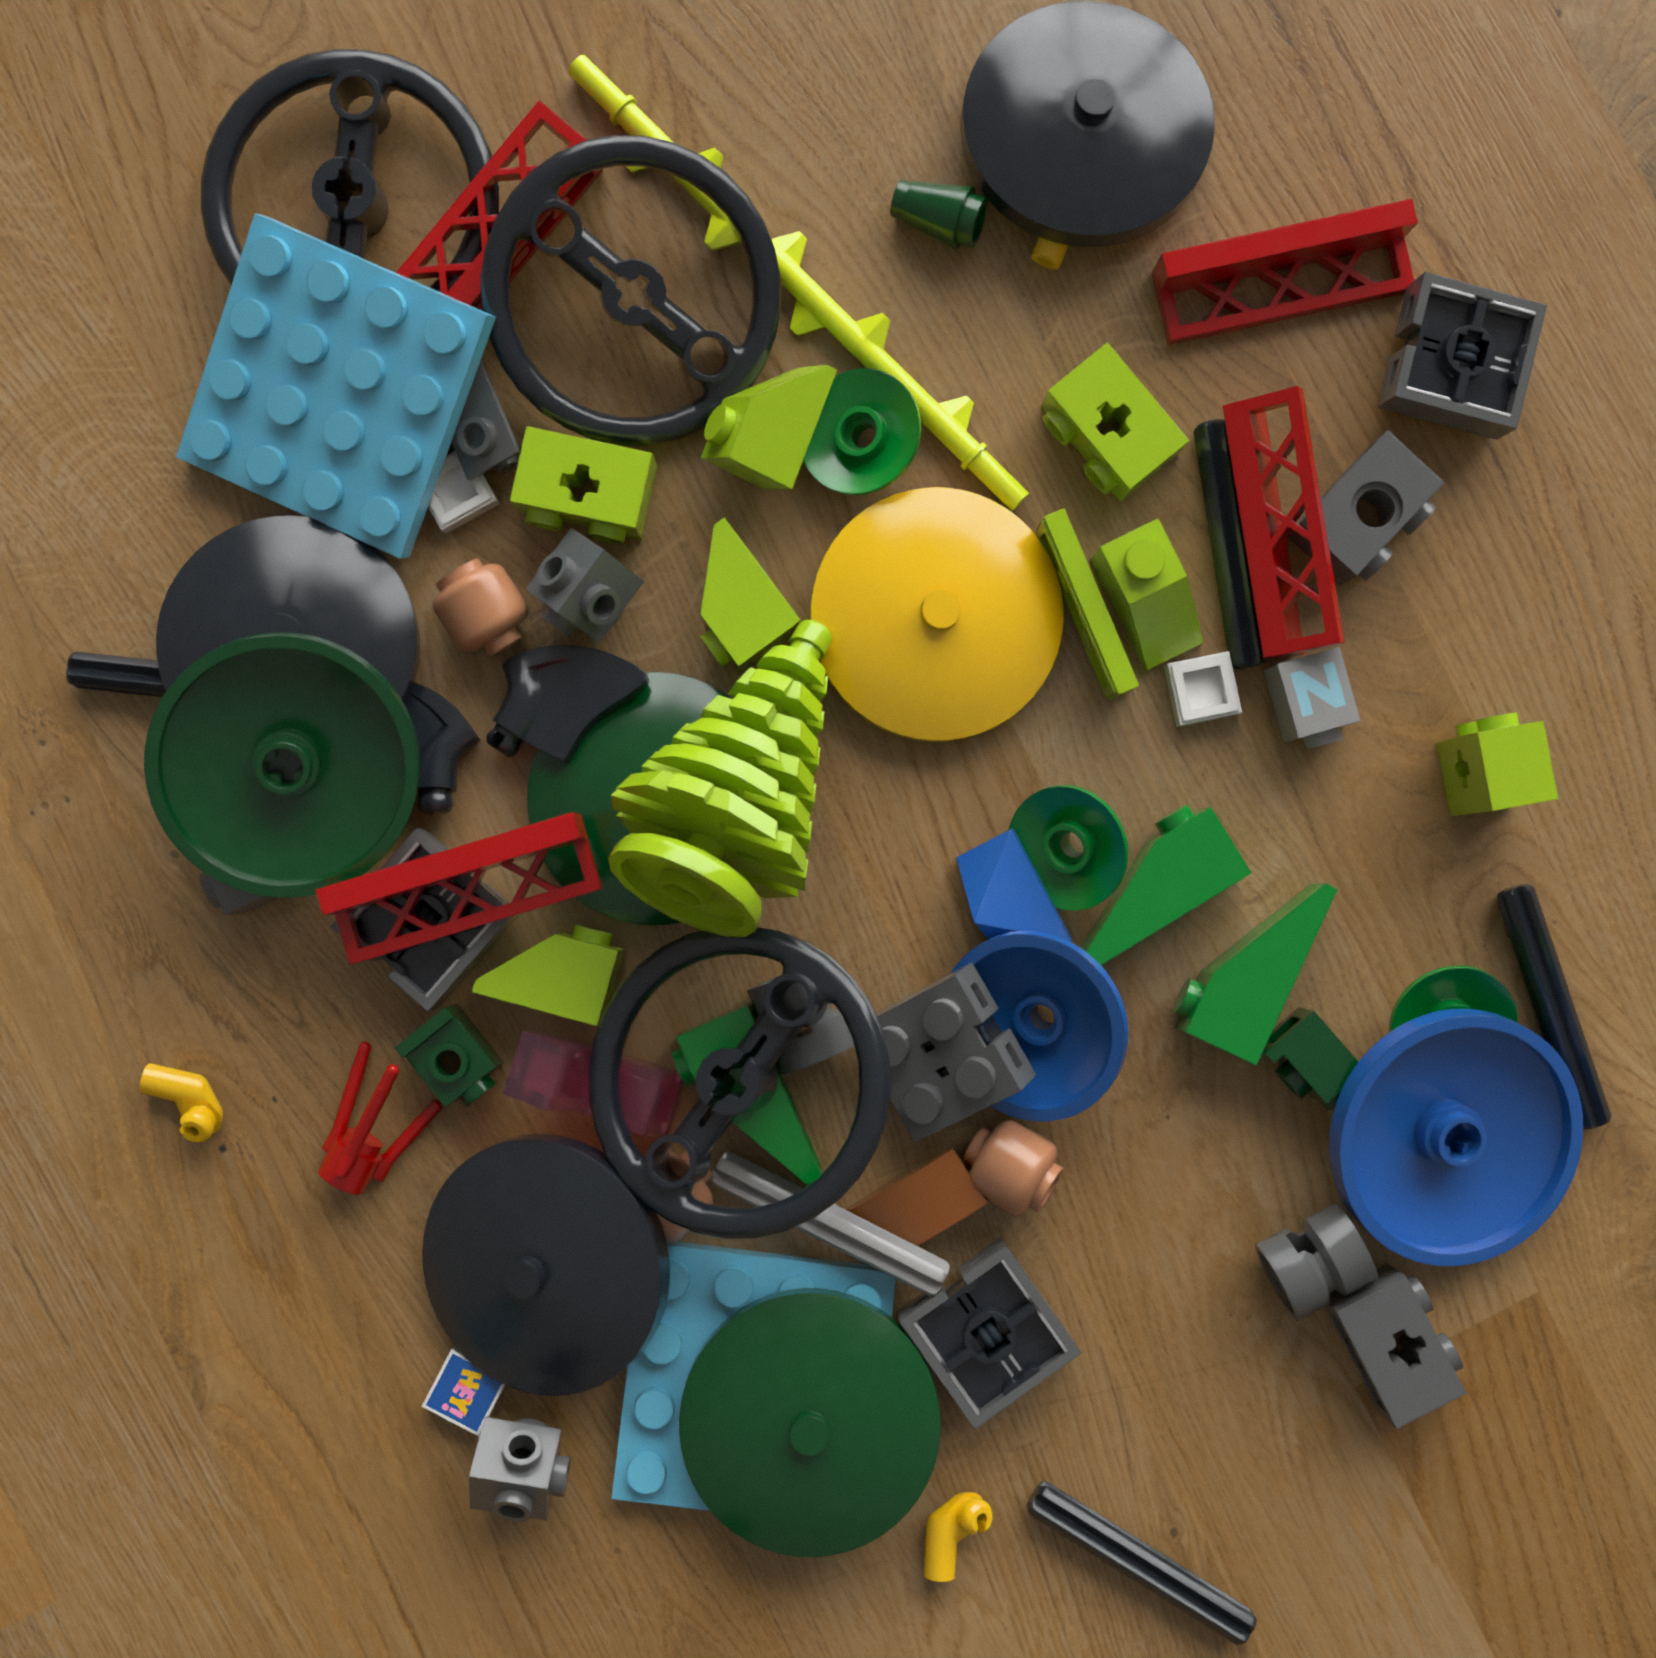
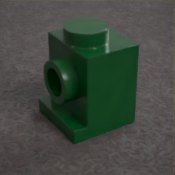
[395,1003,504,1107]
[1260,1007,1359,1111]

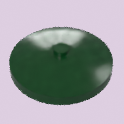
[144,632,420,898]
[527,672,732,925]
[679,1288,941,1557]

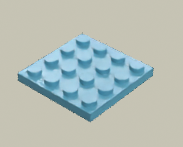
[176,213,496,559]
[611,1242,896,1511]

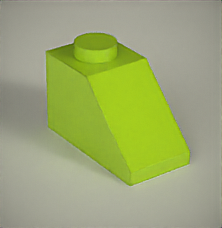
[701,365,837,489]
[700,517,801,673]
[1090,518,1204,671]
[472,924,625,1026]

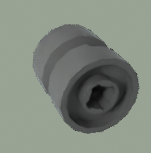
[747,978,854,1075]
[1255,1203,1378,1321]

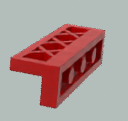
[396,100,603,310]
[1151,198,1418,345]
[1222,386,1345,660]
[315,812,603,965]

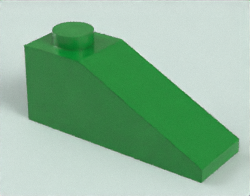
[1080,804,1251,965]
[1173,883,1338,1066]
[672,1002,824,1185]

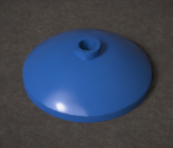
[951,931,1128,1122]

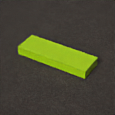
[1036,508,1139,701]

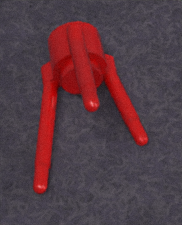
[317,1042,443,1195]

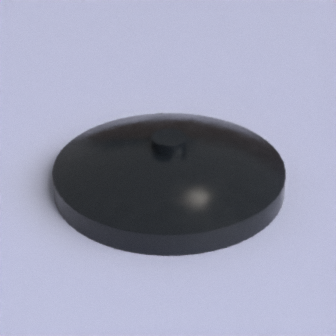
[960,1,1215,247]
[156,515,420,703]
[422,1134,670,1396]

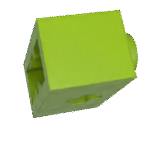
[1041,342,1190,502]
[510,426,658,545]
[1436,712,1558,816]

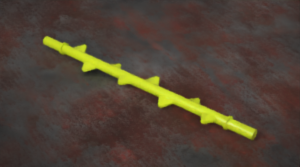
[568,55,1030,511]

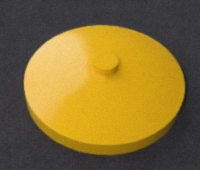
[810,487,1064,742]

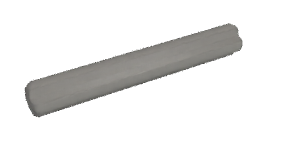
[711,1152,950,1296]

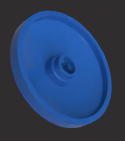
[1329,1009,1583,1266]

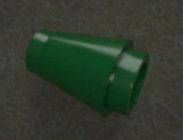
[890,179,988,250]

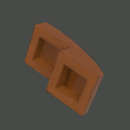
[846,1146,988,1246]

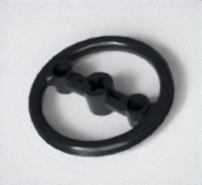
[201,49,499,292]
[481,135,781,445]
[588,927,891,1239]

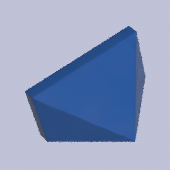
[956,828,1073,942]

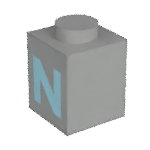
[1263,647,1361,750]

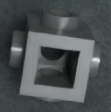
[526,528,644,643]
[469,1417,571,1522]

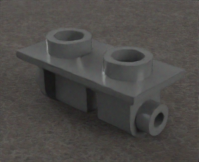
[451,358,521,481]

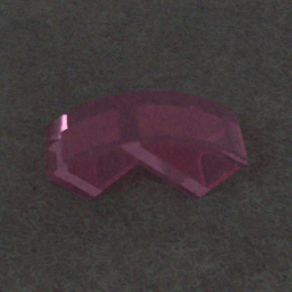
[502,1031,684,1136]

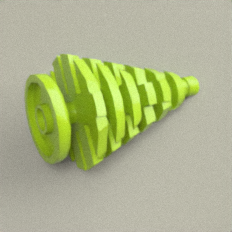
[608,620,832,937]

